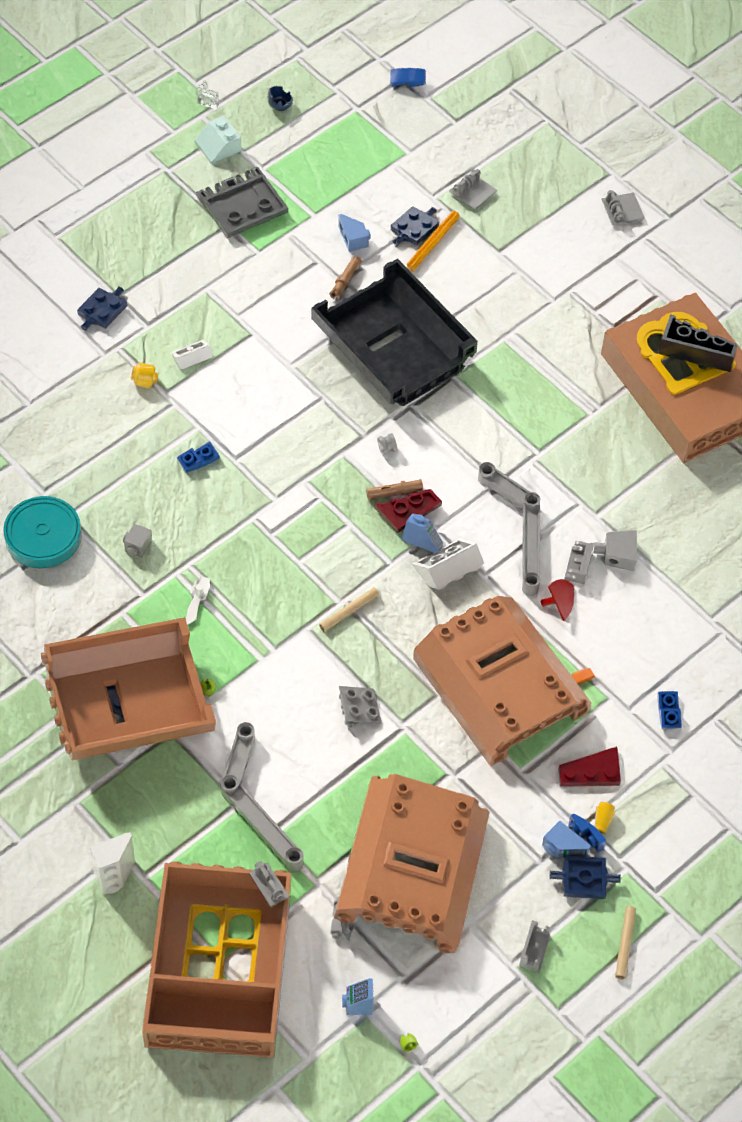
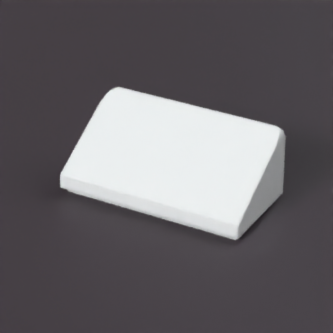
[171,340,213,370]

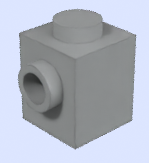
[123,523,152,558]

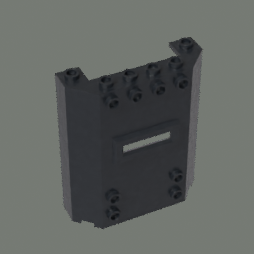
[311,258,478,406]

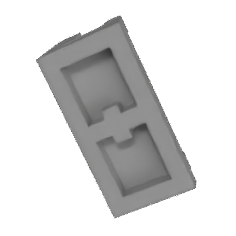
[564,541,594,584]
[519,920,551,973]

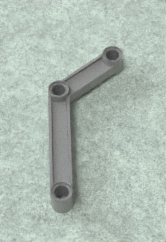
[478,462,541,596]
[221,722,304,872]

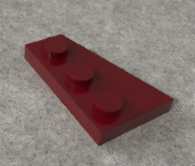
[374,489,442,533]
[558,746,621,787]

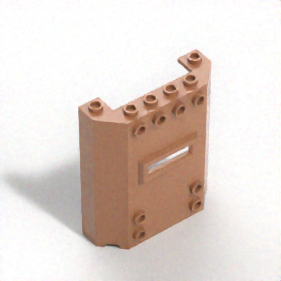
[413,596,592,767]
[41,617,216,760]
[333,774,490,953]

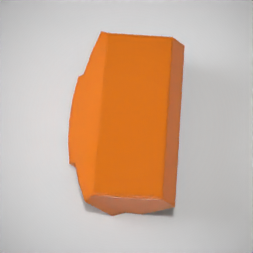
[571,668,595,685]

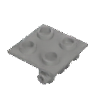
[449,169,497,210]
[601,190,645,225]
[339,686,382,728]

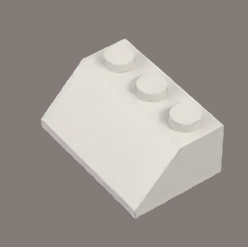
[413,538,485,590]
[90,832,135,895]

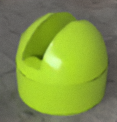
[200,678,216,696]
[399,1033,419,1052]

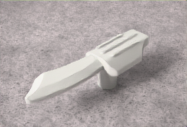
[186,577,211,625]

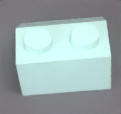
[195,116,241,164]

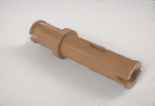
[329,256,362,300]
[366,479,423,500]

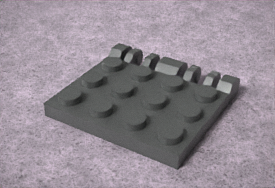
[196,166,288,238]

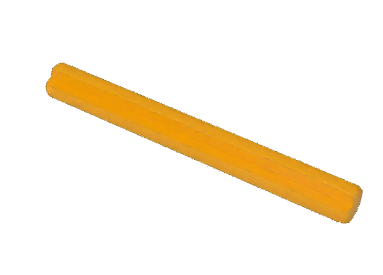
[406,210,460,271]

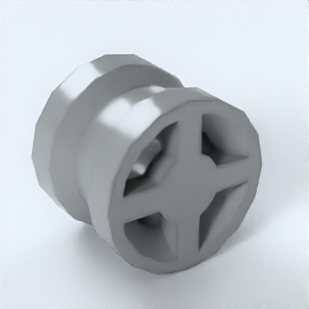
[377,433,397,455]

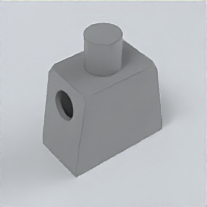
[593,530,637,571]

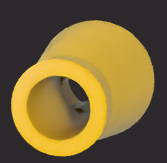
[595,802,616,834]

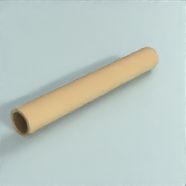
[319,587,379,632]
[615,906,636,980]

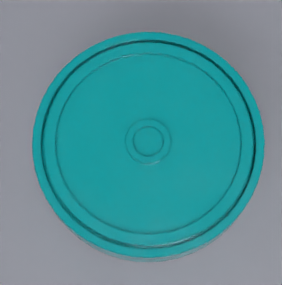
[3,496,82,568]

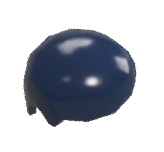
[267,86,293,111]

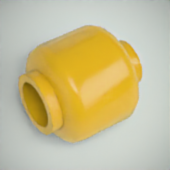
[131,363,159,388]

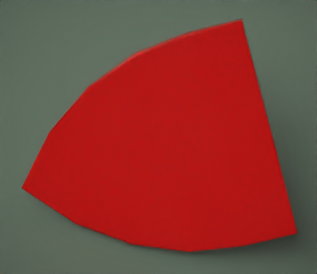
[540,579,574,621]

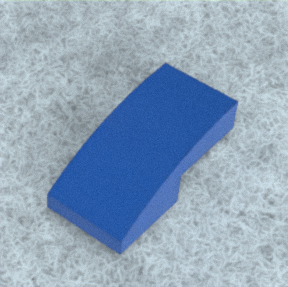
[390,68,426,88]
[177,441,221,472]
[657,691,682,729]
[568,813,607,853]

